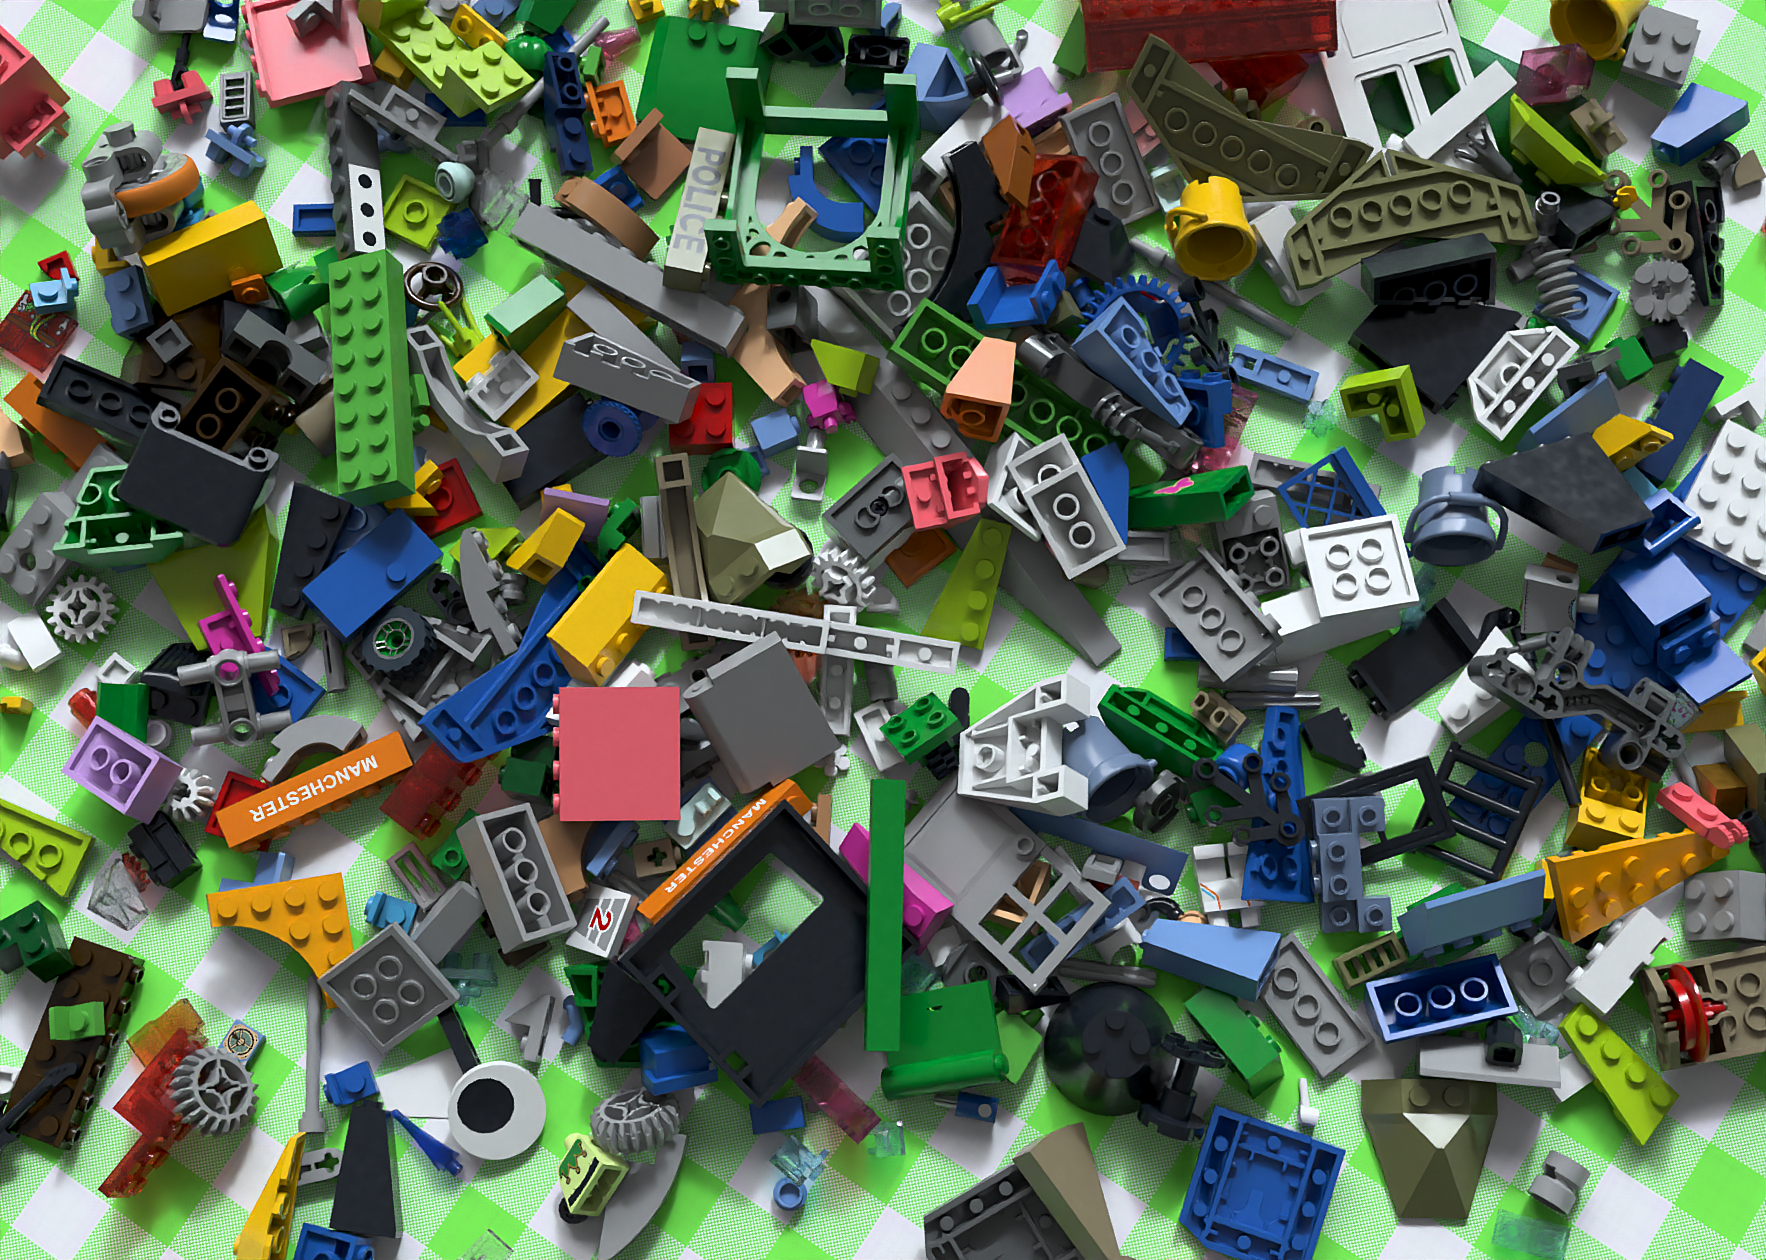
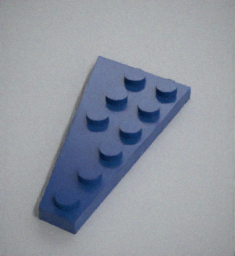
[1241,705,1315,904]

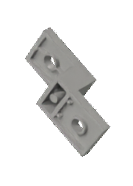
[0,443,127,607]

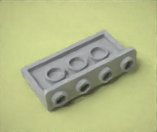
[1149,544,1284,687]

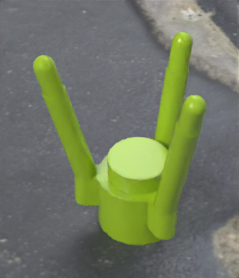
[935,0,1006,32]
[415,295,485,358]

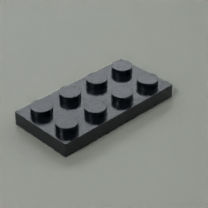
[36,354,182,445]

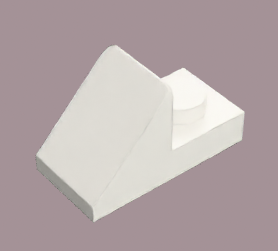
[1705,375,1766,430]

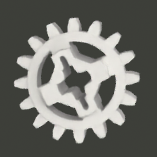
[810,547,877,614]
[46,574,119,645]

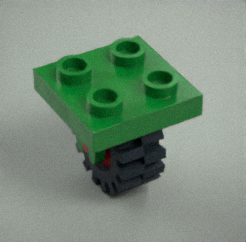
[879,692,964,781]

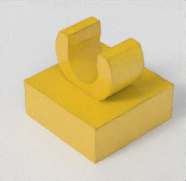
[627,0,666,25]

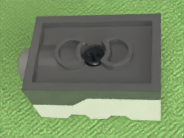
[822,452,915,575]

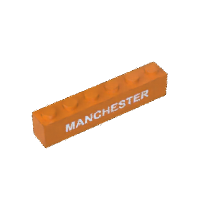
[215,730,418,854]
[636,778,814,925]

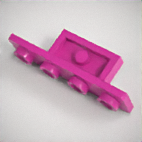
[197,573,280,697]

